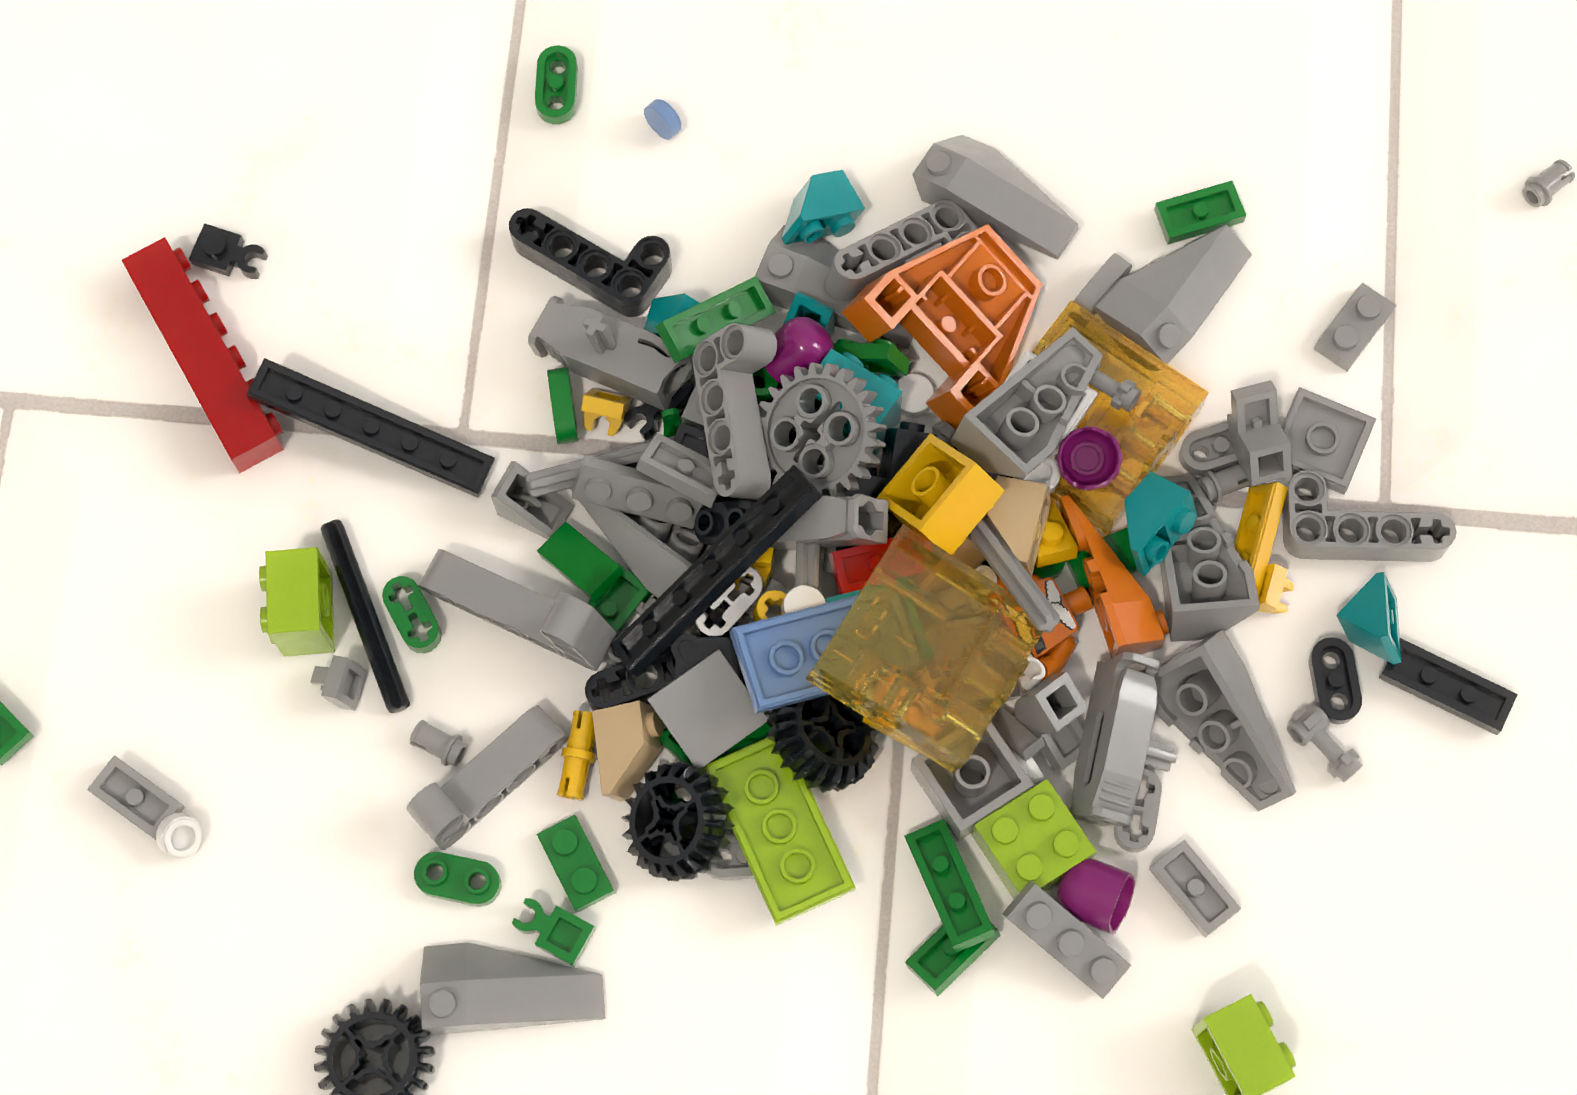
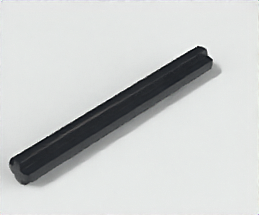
[320,519,410,713]

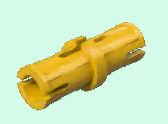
[556,710,596,801]

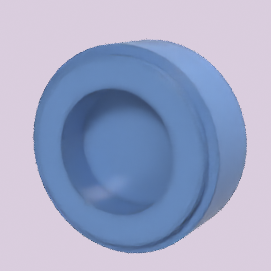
[644,99,682,140]

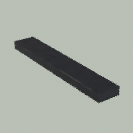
[247,358,495,498]
[611,465,822,677]

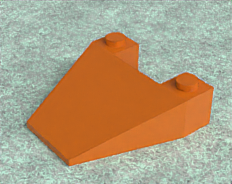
[841,224,1043,430]

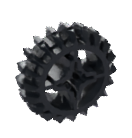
[766,689,880,793]
[621,762,735,882]
[314,999,436,1095]

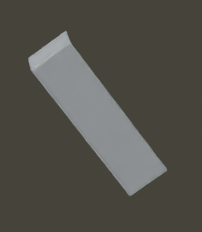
[977,703,1045,761]

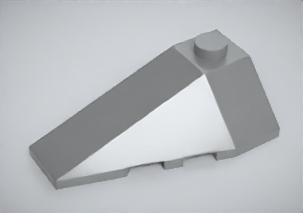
[912,135,1079,260]
[755,225,913,350]
[1092,225,1252,367]
[950,327,1103,479]
[1160,474,1260,642]
[570,488,712,598]
[1154,629,1296,811]
[420,942,606,1035]

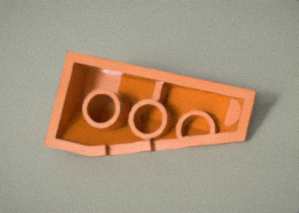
[1059,495,1169,658]

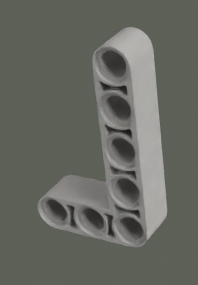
[418,549,617,671]

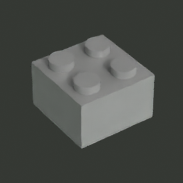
[910,713,1034,841]

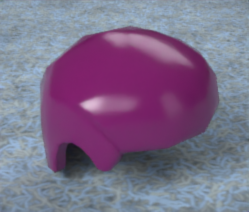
[1056,426,1123,491]

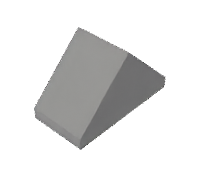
[491,461,574,539]

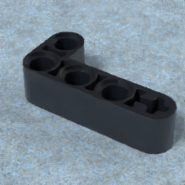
[509,208,672,317]
[585,600,739,711]

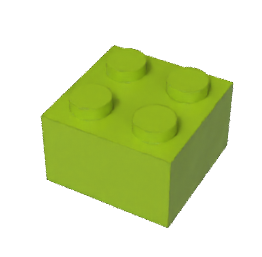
[259,547,335,657]
[971,779,1097,899]
[1191,994,1296,1095]

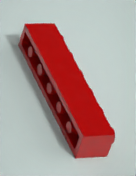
[121,237,284,473]

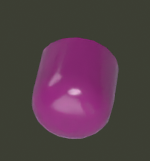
[764,317,834,387]
[1057,858,1135,935]

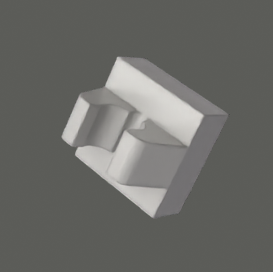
[310,655,367,711]

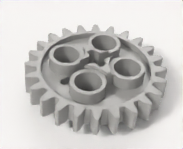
[759,363,887,497]

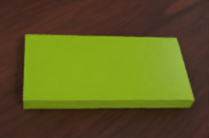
[704,738,856,926]

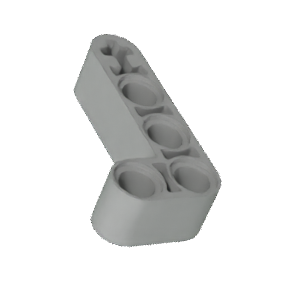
[824,200,978,301]
[693,323,777,500]
[1282,470,1457,562]
[406,705,568,850]

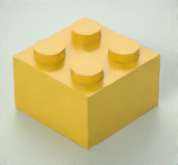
[877,433,1005,558]

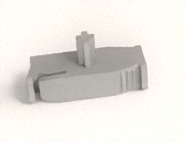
[528,296,694,410]
[771,494,889,588]
[1069,651,1177,826]

